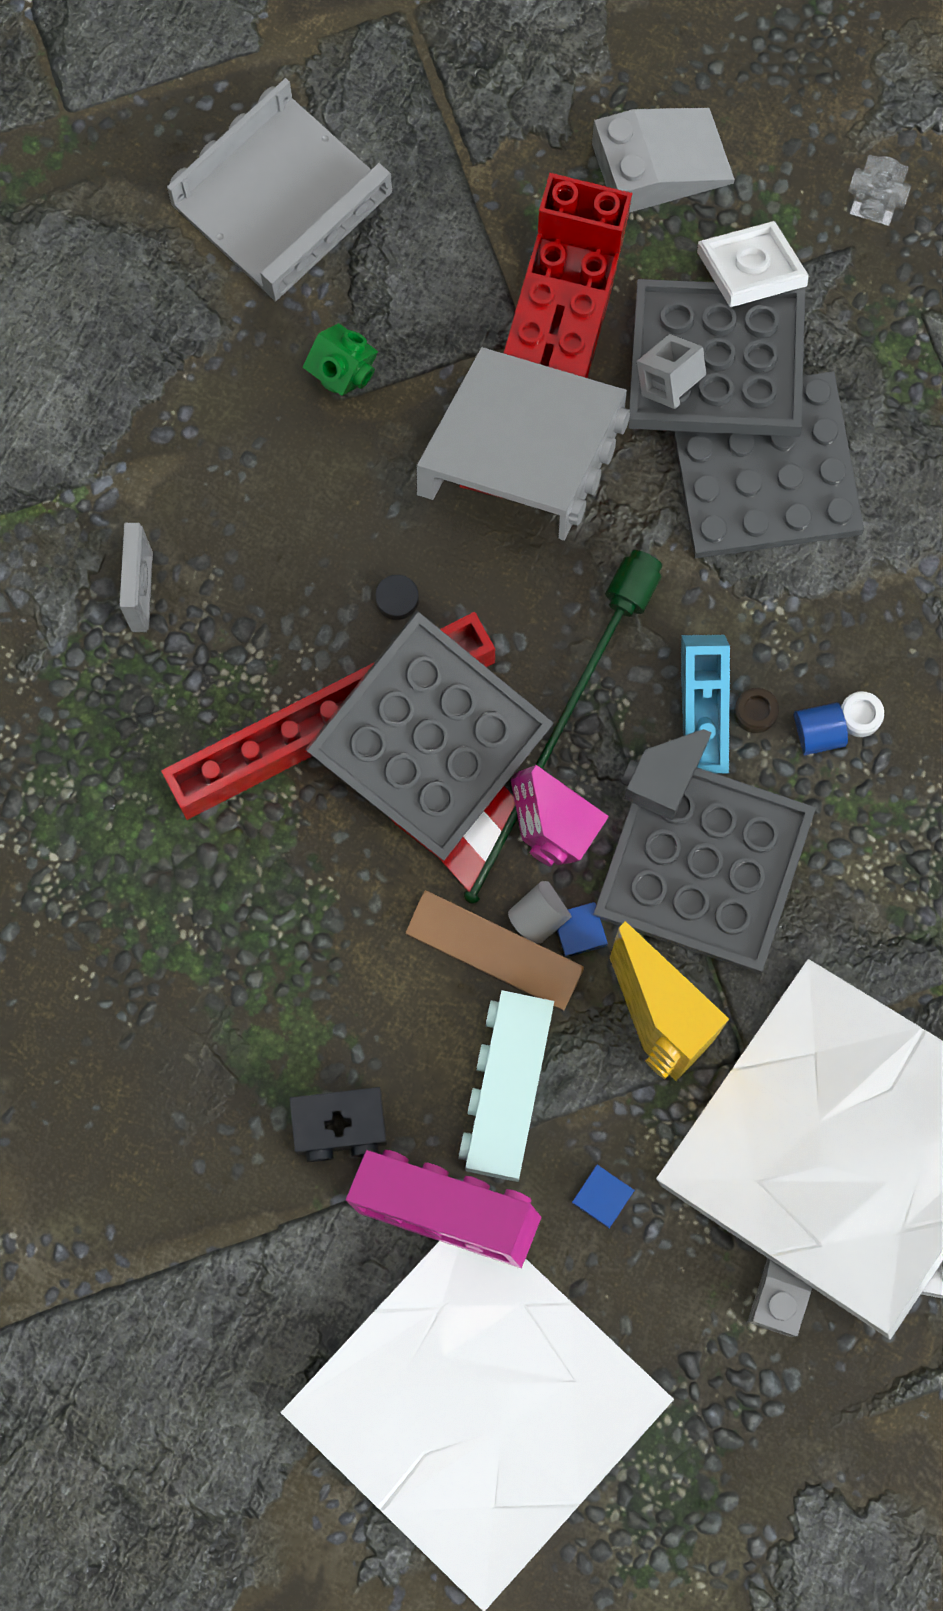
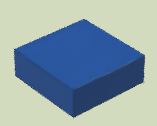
[557,902,608,958]
[572,1165,635,1229]

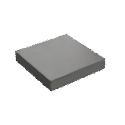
[120,523,153,632]

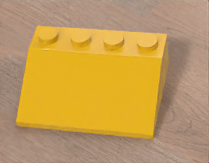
[610,921,729,1081]

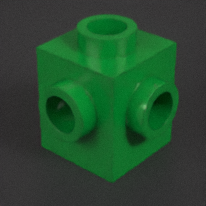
[302,323,379,396]

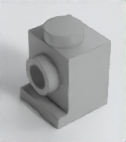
[637,334,706,409]

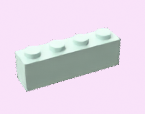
[458,990,554,1182]

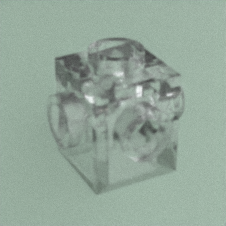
[848,155,912,226]

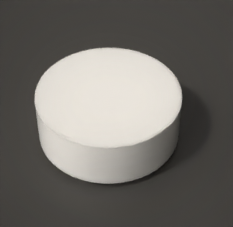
[841,691,884,737]

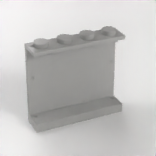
[167,78,392,302]
[417,347,630,541]

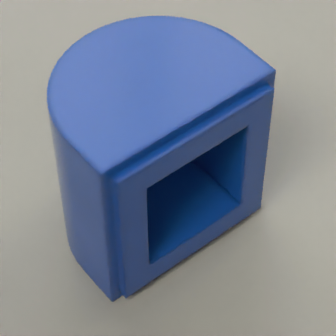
[793,702,848,755]

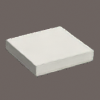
[697,221,809,307]

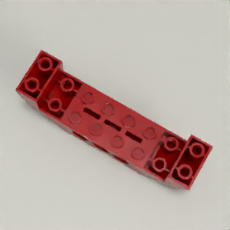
[460,173,633,499]

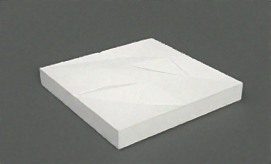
[656,959,943,1339]
[280,1241,674,1611]

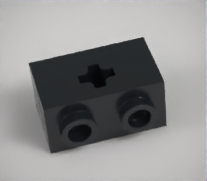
[290,1087,387,1162]

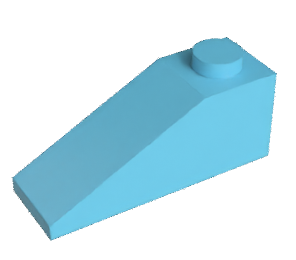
[681,635,730,773]

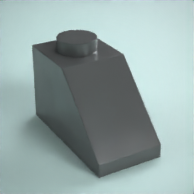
[621,729,712,820]

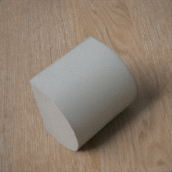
[508,881,572,944]

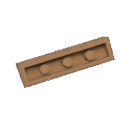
[405,890,584,1011]

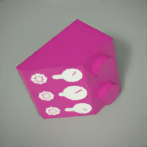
[511,765,609,866]

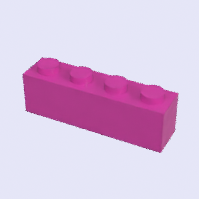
[346,1149,542,1269]

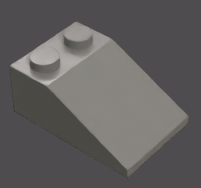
[592,108,735,213]

